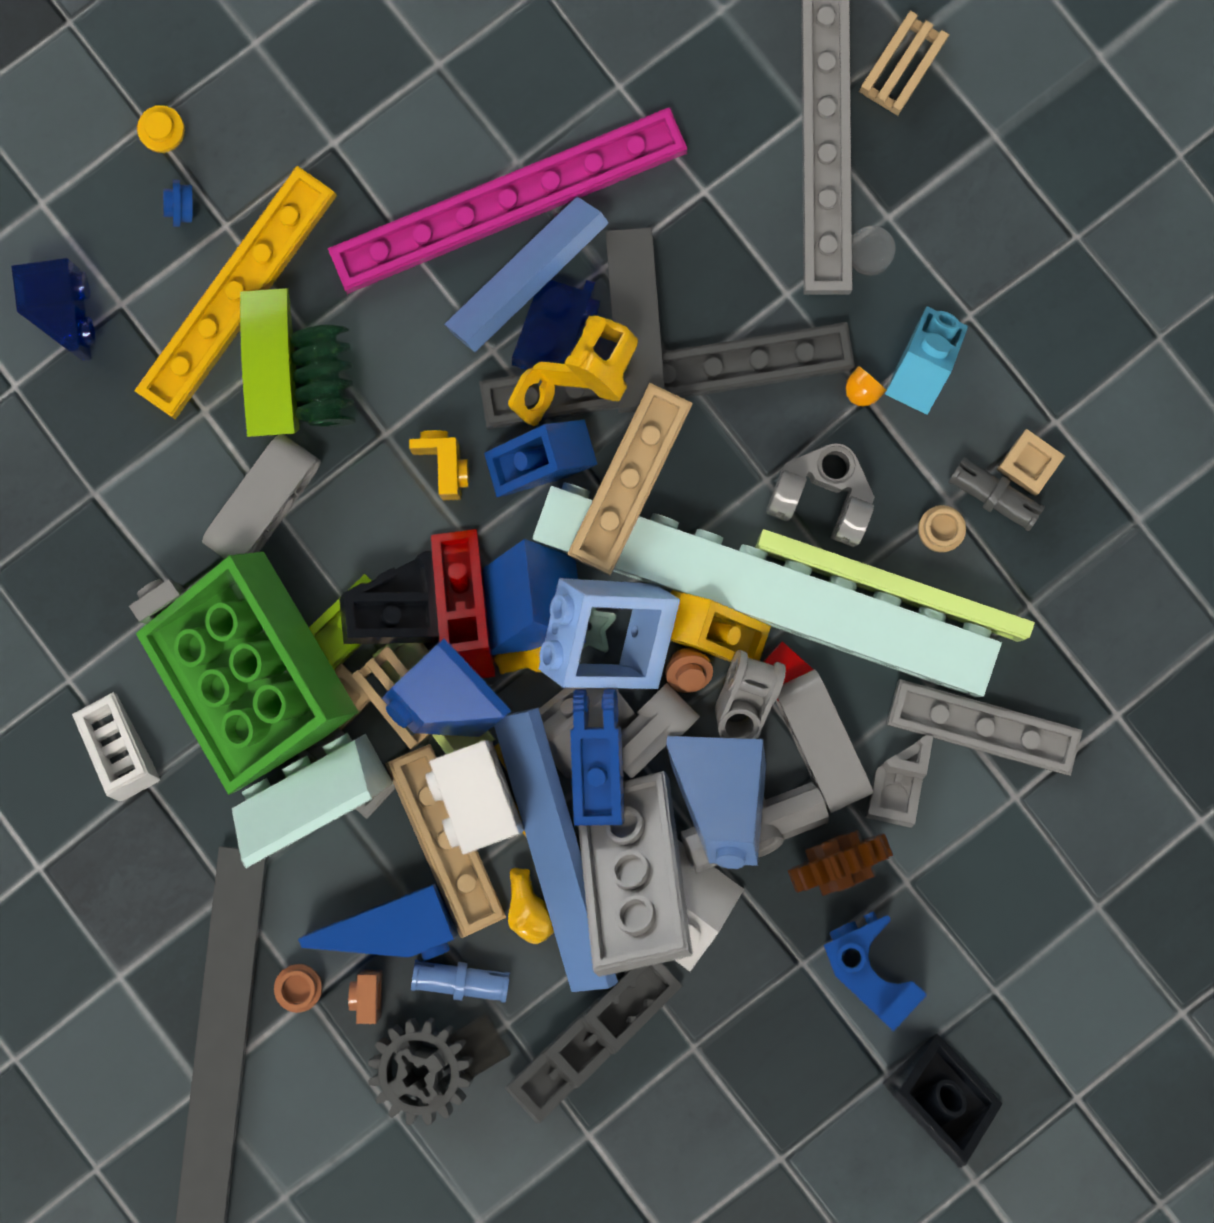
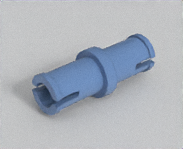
[411,959,510,1003]

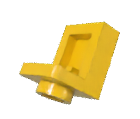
[409,430,469,500]

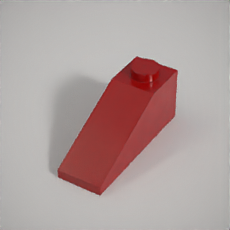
[431,529,495,679]

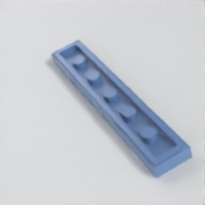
[494,708,618,992]

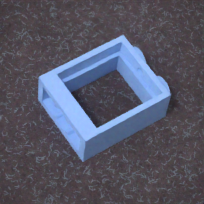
[539,578,680,689]

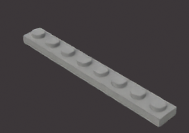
[801,0,852,295]

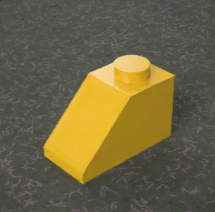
[670,590,771,662]

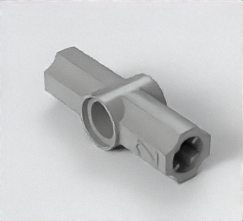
[681,782,829,873]

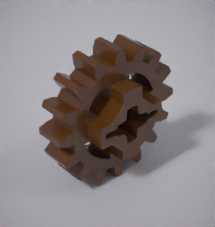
[787,830,893,896]

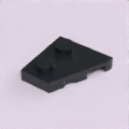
[339,551,439,644]

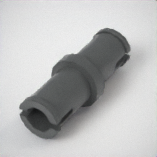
[948,456,1045,532]

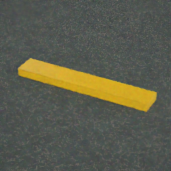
[134,166,337,420]

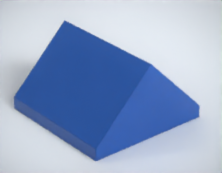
[482,539,586,655]

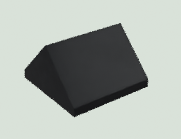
[883,1034,1002,1168]

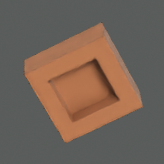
[348,969,382,1024]

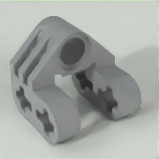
[765,443,875,547]

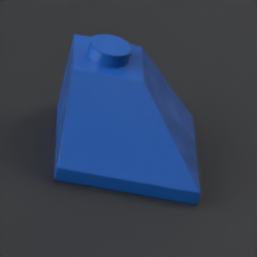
[382,639,511,737]

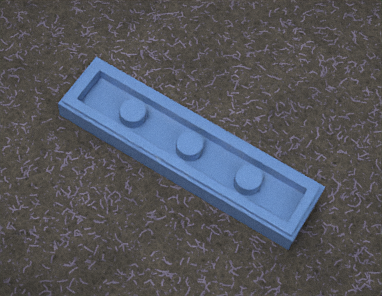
[445,196,608,352]

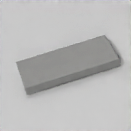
[578,771,693,977]

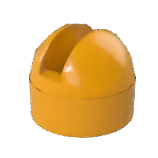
[846,366,886,406]

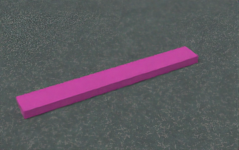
[328,107,688,294]

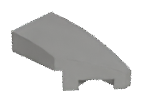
[865,735,933,828]

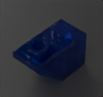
[11,258,96,361]

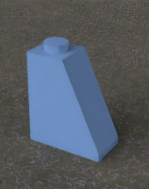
[666,736,766,869]

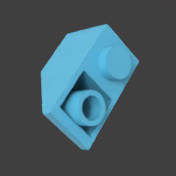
[885,306,968,415]

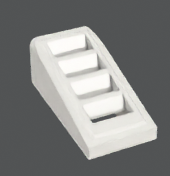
[72,692,160,801]

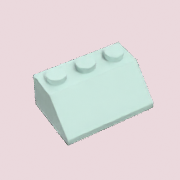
[232,733,393,868]

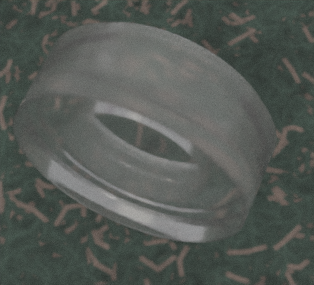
[852,226,896,275]

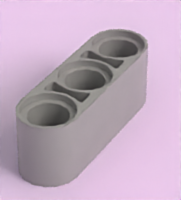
[202,434,321,559]
[776,669,873,814]

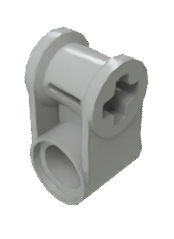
[715,650,786,739]

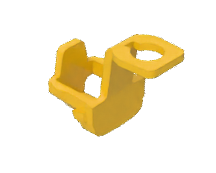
[508,315,638,426]

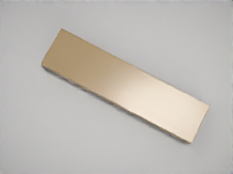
[567,383,693,576]
[385,744,506,938]

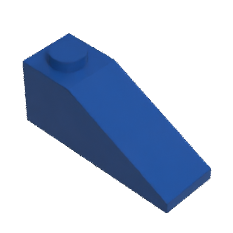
[298,883,458,961]

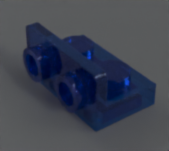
[512,280,601,370]

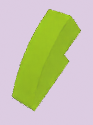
[240,288,300,437]

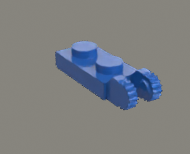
[570,689,625,826]

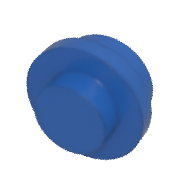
[163,179,192,227]

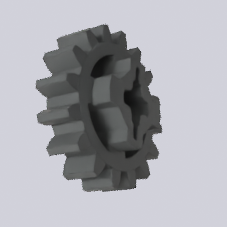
[368,1017,474,1126]

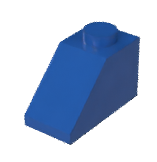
[484,419,597,497]

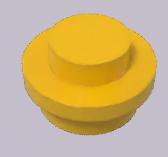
[137,105,185,153]

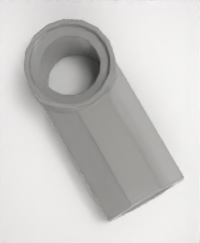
[621,683,700,778]

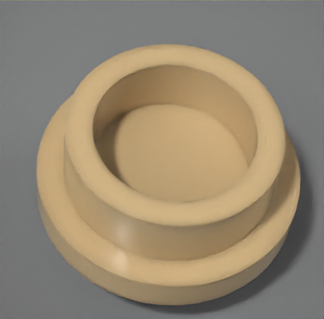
[918,505,966,553]

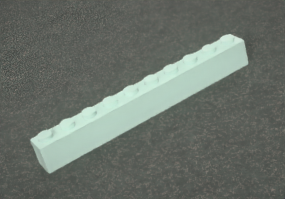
[532,482,1002,698]

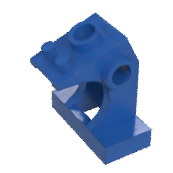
[824,911,927,1031]

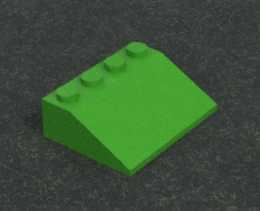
[136,552,359,795]

